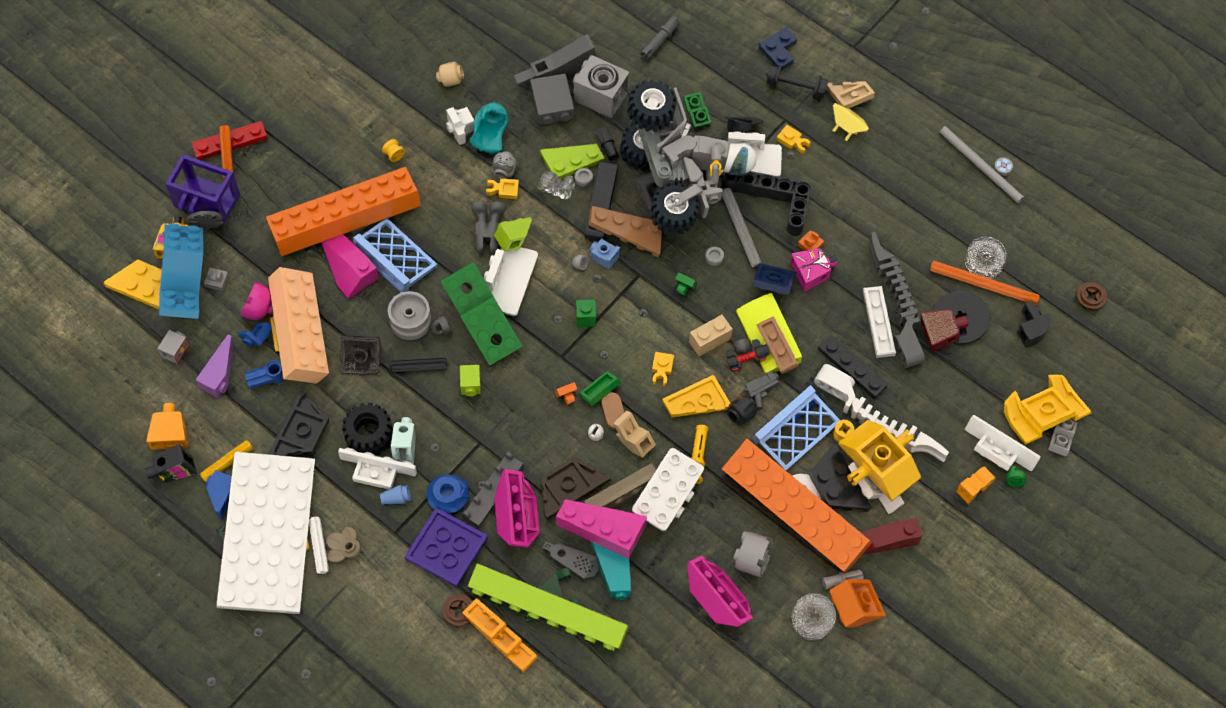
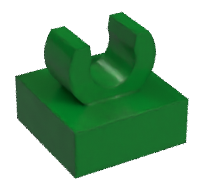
[675,272,697,295]

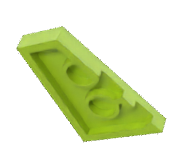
[540,144,604,181]

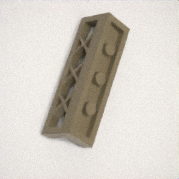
[584,463,656,509]

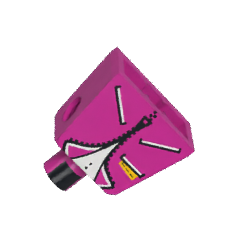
[790,249,838,292]

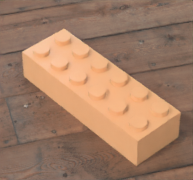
[268,267,329,384]

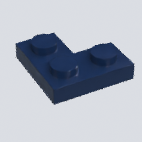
[758,27,797,70]

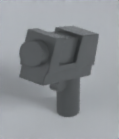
[744,371,779,410]

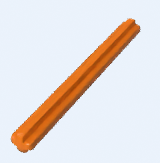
[930,261,1040,305]

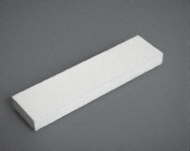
[863,286,896,358]

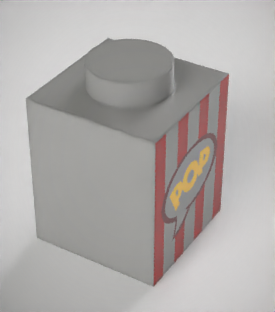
[157,330,189,364]

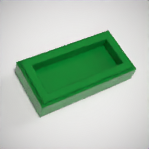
[579,371,621,406]

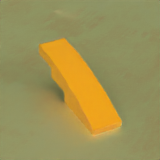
[462,598,538,673]

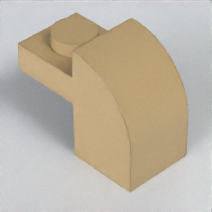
[613,411,656,458]

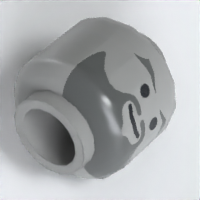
[491,151,517,179]

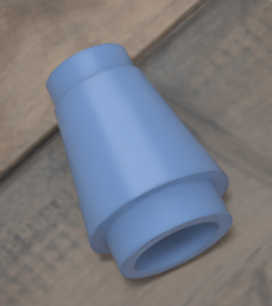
[380,484,411,505]

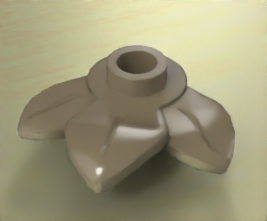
[326,526,361,563]

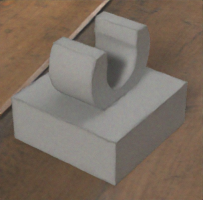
[204,268,229,291]

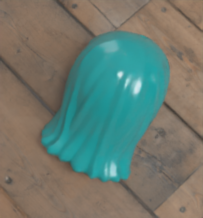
[470,102,509,154]

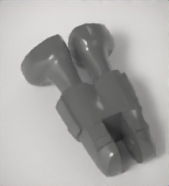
[471,201,506,254]

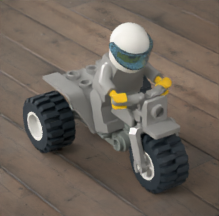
[620,80,757,235]

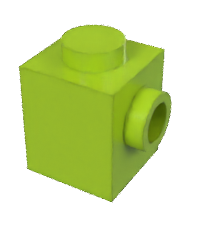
[460,365,481,396]

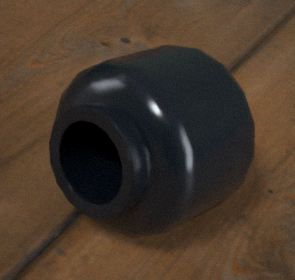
[727,396,757,425]

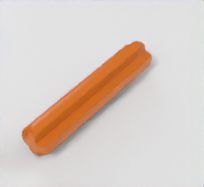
[219,126,233,179]

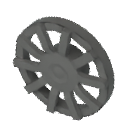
[187,211,223,230]

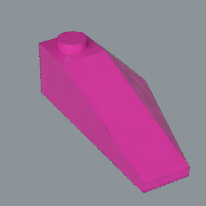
[321,234,379,299]

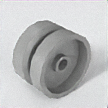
[388,291,432,341]

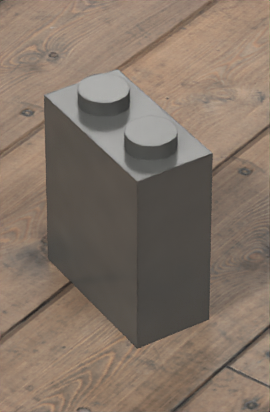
[530,73,574,125]

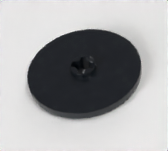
[933,291,990,344]

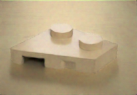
[827,81,875,109]

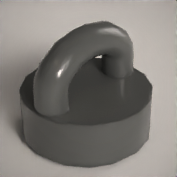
[431,315,451,335]

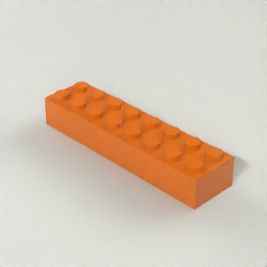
[266,167,421,257]
[722,439,872,573]

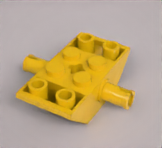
[838,420,921,502]

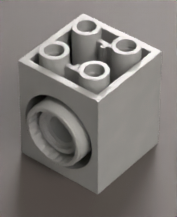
[573,55,629,118]

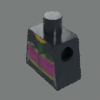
[145,444,197,483]

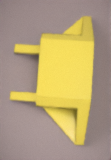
[832,103,869,141]

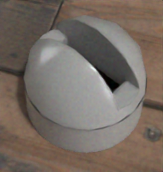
[572,255,588,270]

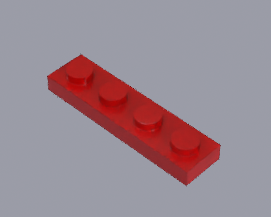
[192,121,268,160]

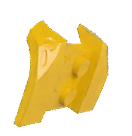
[1004,375,1091,445]

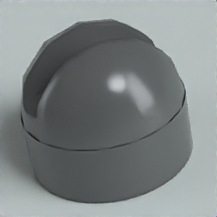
[733,339,750,354]

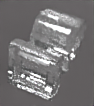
[537,171,575,199]

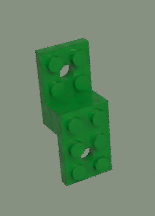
[441,262,523,366]

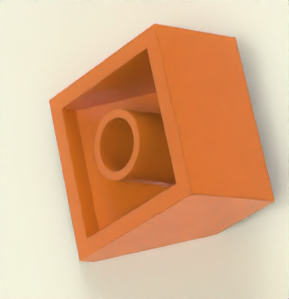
[829,579,886,627]

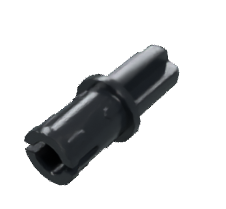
[596,127,619,161]

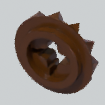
[1076,282,1107,311]
[442,594,473,626]

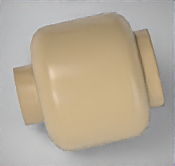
[436,62,464,87]

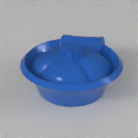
[427,474,470,513]

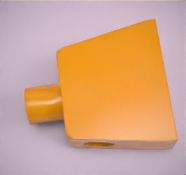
[147,403,188,450]

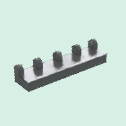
[462,451,524,528]

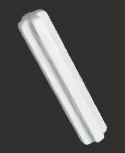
[309,517,329,574]

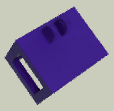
[166,154,240,224]

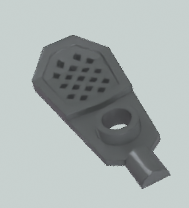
[542,541,599,580]

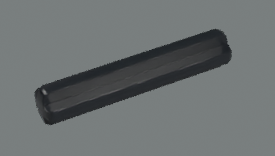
[390,358,447,372]

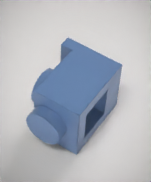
[590,239,620,270]

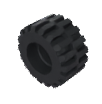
[342,402,393,455]

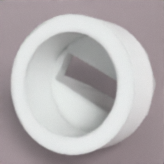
[588,424,604,441]

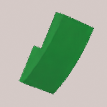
[683,92,712,128]

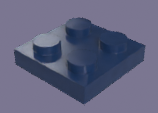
[752,263,796,295]

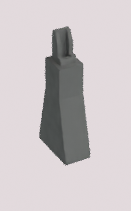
[514,34,597,85]

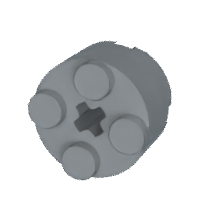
[734,531,773,577]

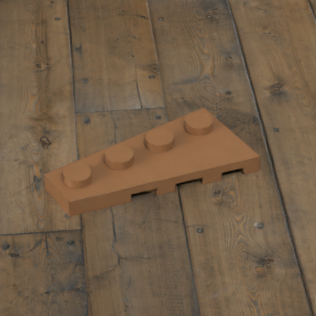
[589,206,662,258]

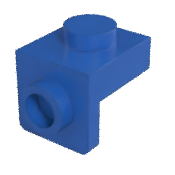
[238,323,272,347]

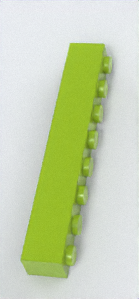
[468,564,629,651]

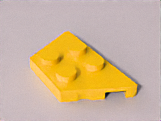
[103,260,161,309]

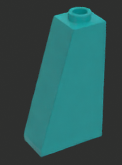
[590,541,631,600]

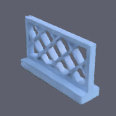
[353,218,437,293]
[752,385,840,470]

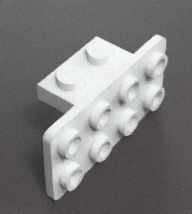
[721,132,782,177]
[483,247,538,316]
[632,448,704,531]

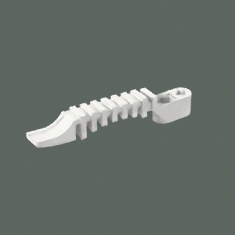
[814,364,949,463]

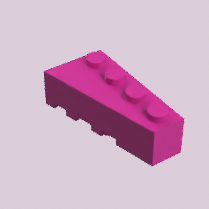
[556,499,647,559]

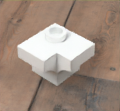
[446,107,474,145]

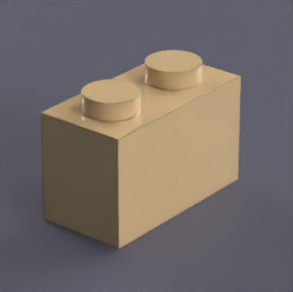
[689,315,733,357]

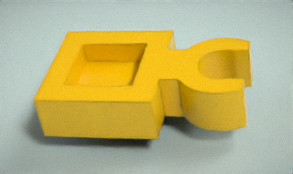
[776,125,811,154]
[486,179,519,199]
[652,352,674,387]

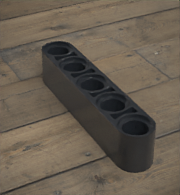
[585,160,619,241]

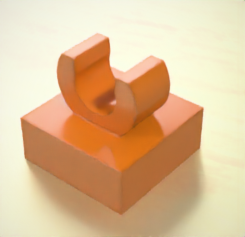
[798,230,824,251]
[555,382,577,405]

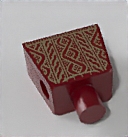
[920,309,968,352]

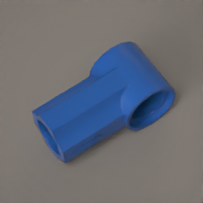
[245,360,285,389]

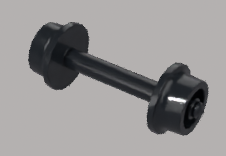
[766,65,829,99]

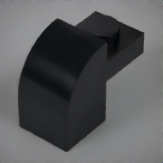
[1017,301,1050,348]

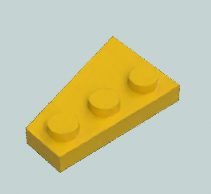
[662,375,730,418]

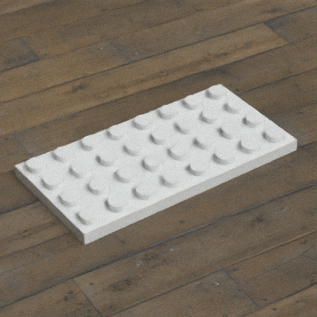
[217,452,315,614]

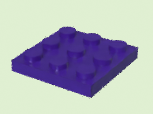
[405,508,488,588]

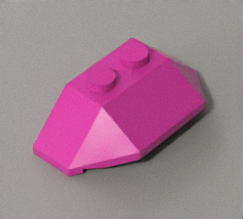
[494,469,540,548]
[687,556,753,627]

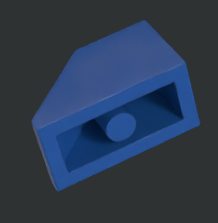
[206,470,232,520]

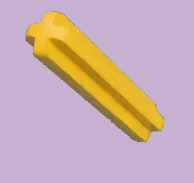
[200,440,253,482]

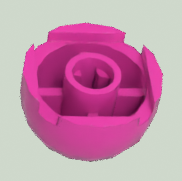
[240,282,273,320]

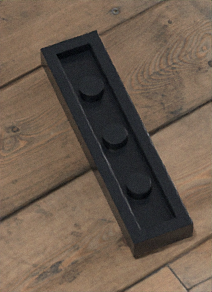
[818,335,888,399]

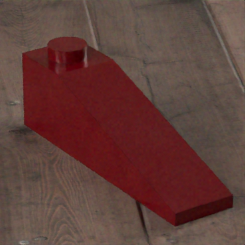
[860,518,922,555]

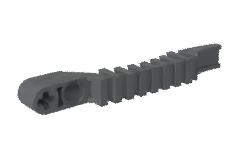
[869,231,925,368]

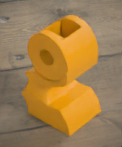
[956,466,996,504]

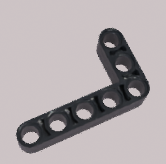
[721,169,811,236]

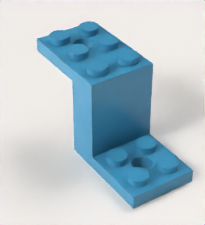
[159,224,203,319]

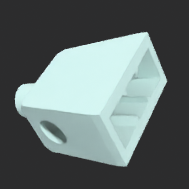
[391,417,416,465]

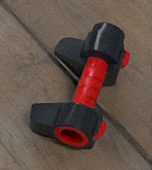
[726,339,770,371]

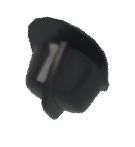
[725,117,764,133]

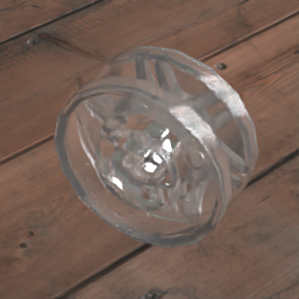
[965,237,1007,278]
[791,594,836,640]

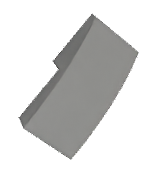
[1048,419,1078,457]

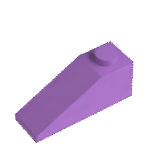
[196,334,234,398]

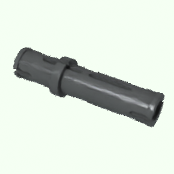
[640,16,680,60]

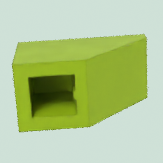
[494,217,532,252]

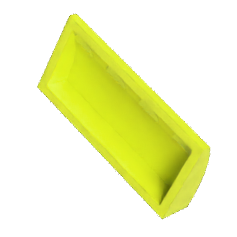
[736,293,802,375]

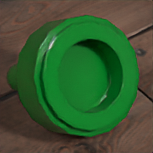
[1006,466,1026,487]

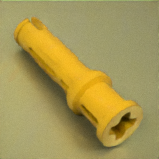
[691,425,709,484]

